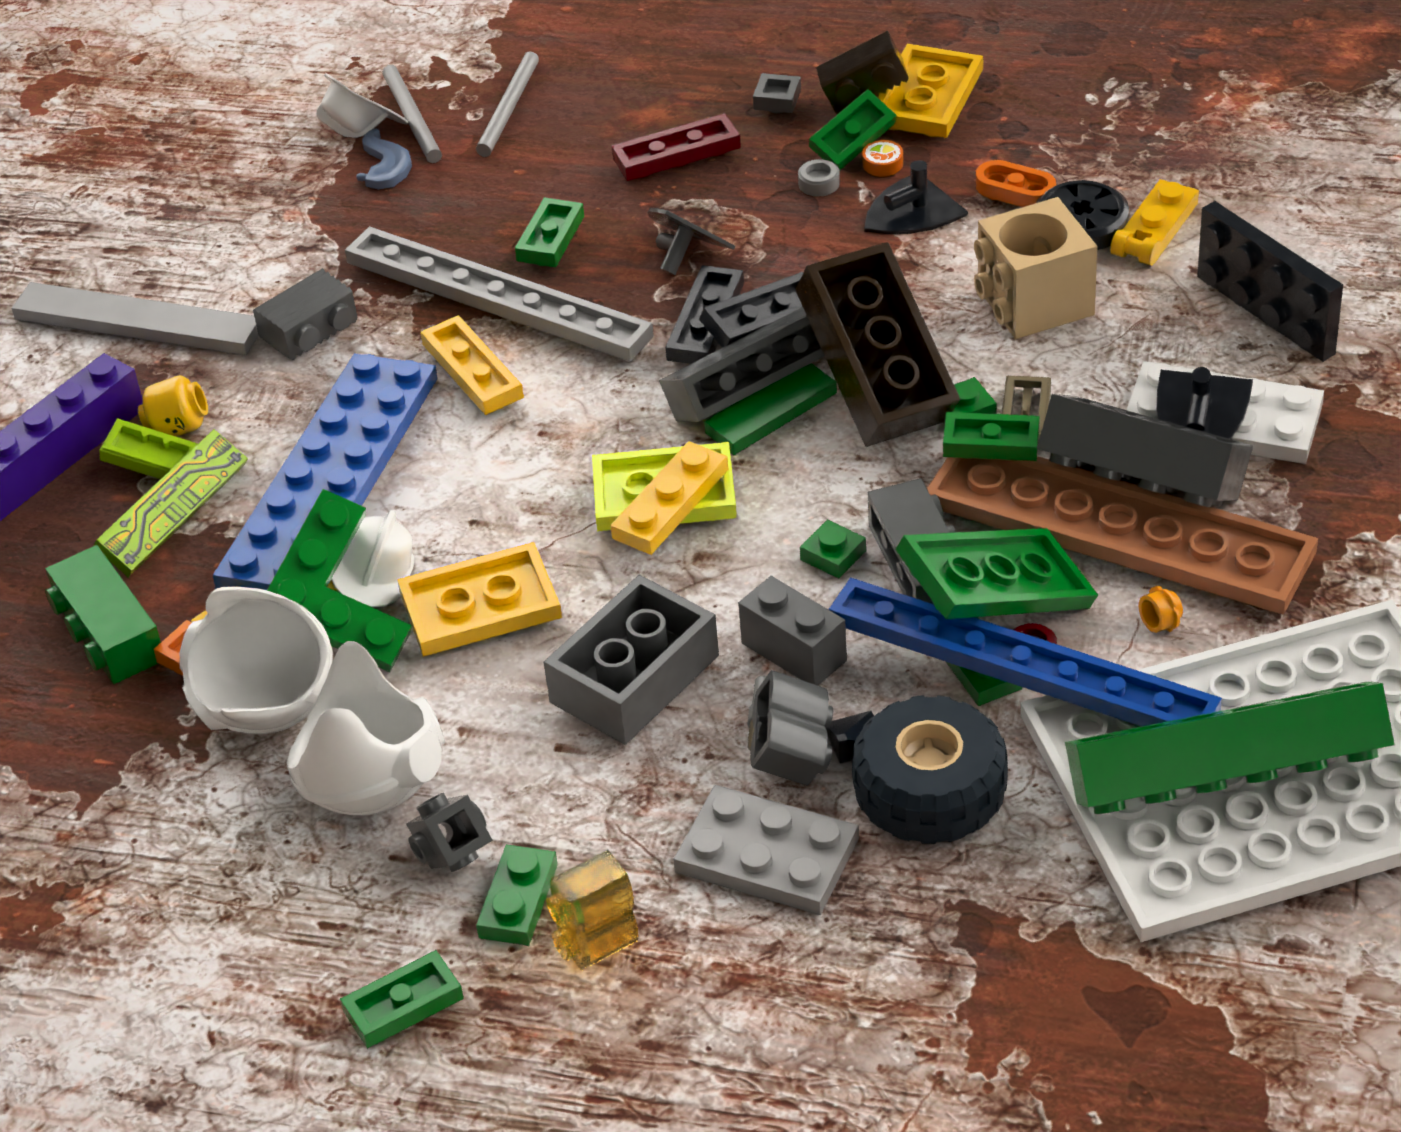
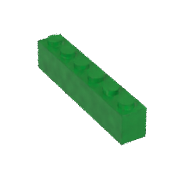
[1065,682,1395,814]

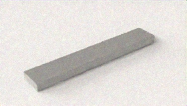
[11,282,259,355]

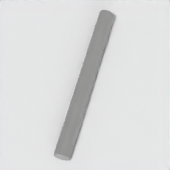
[476,52,539,157]
[382,65,442,163]

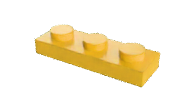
[421,315,524,415]
[610,441,729,555]

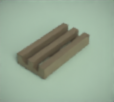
[1002,375,1051,450]

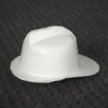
[316,73,408,138]
[332,510,414,608]

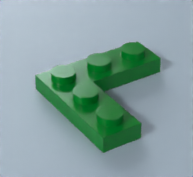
[267,489,412,673]

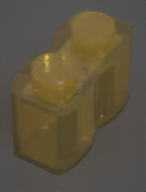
[546,850,638,970]

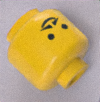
[138,375,208,437]

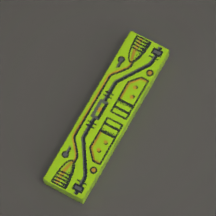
[94,429,248,577]

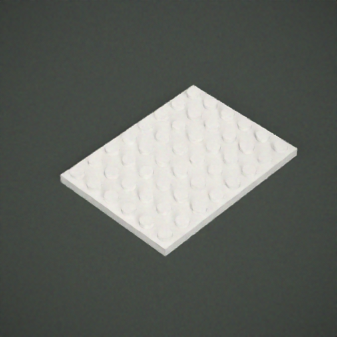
[1021,600,1401,942]

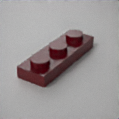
[612,113,741,181]

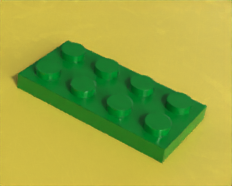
[895,528,1098,619]

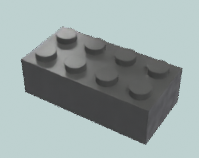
[1037,394,1253,507]

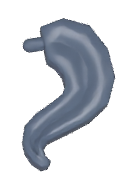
[356,129,412,190]

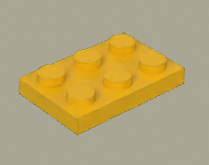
[877,44,983,138]
[397,542,562,657]

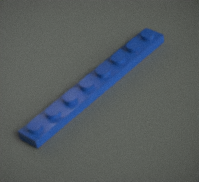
[829,577,1222,727]

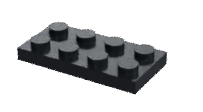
[1197,201,1343,362]

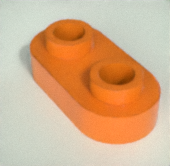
[976,160,1056,207]

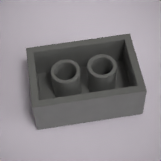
[543,575,719,745]

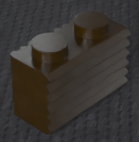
[816,31,909,115]

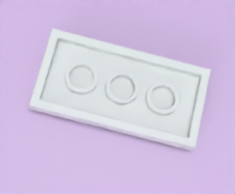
[1127,361,1324,464]

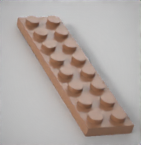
[927,456,1318,615]

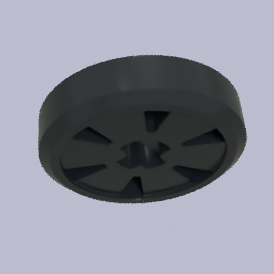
[1036,180,1129,250]

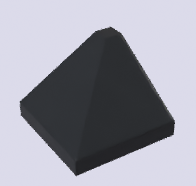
[827,711,874,764]

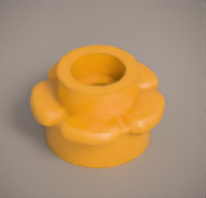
[1138,586,1183,633]

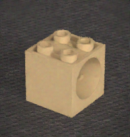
[974,197,1097,340]

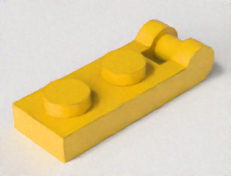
[1110,179,1199,266]

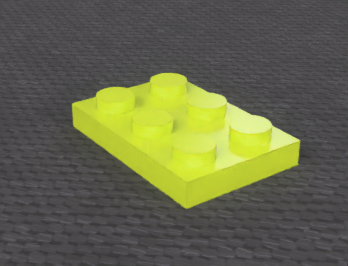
[592,442,737,532]

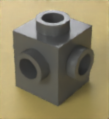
[406,793,493,872]

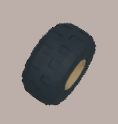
[852,695,1008,844]

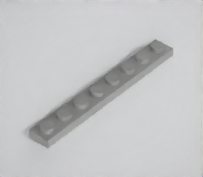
[345,226,654,362]

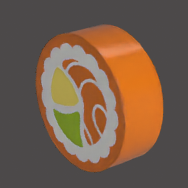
[862,140,904,177]

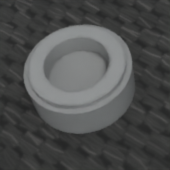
[798,159,840,196]

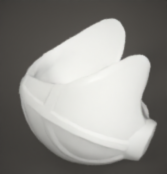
[180,587,333,734]
[286,641,445,815]

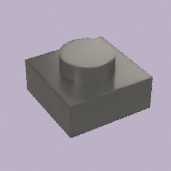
[753,73,801,113]

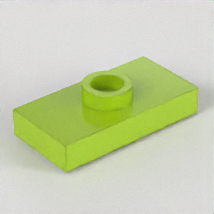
[99,418,198,479]

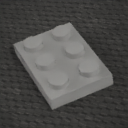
[673,785,859,915]

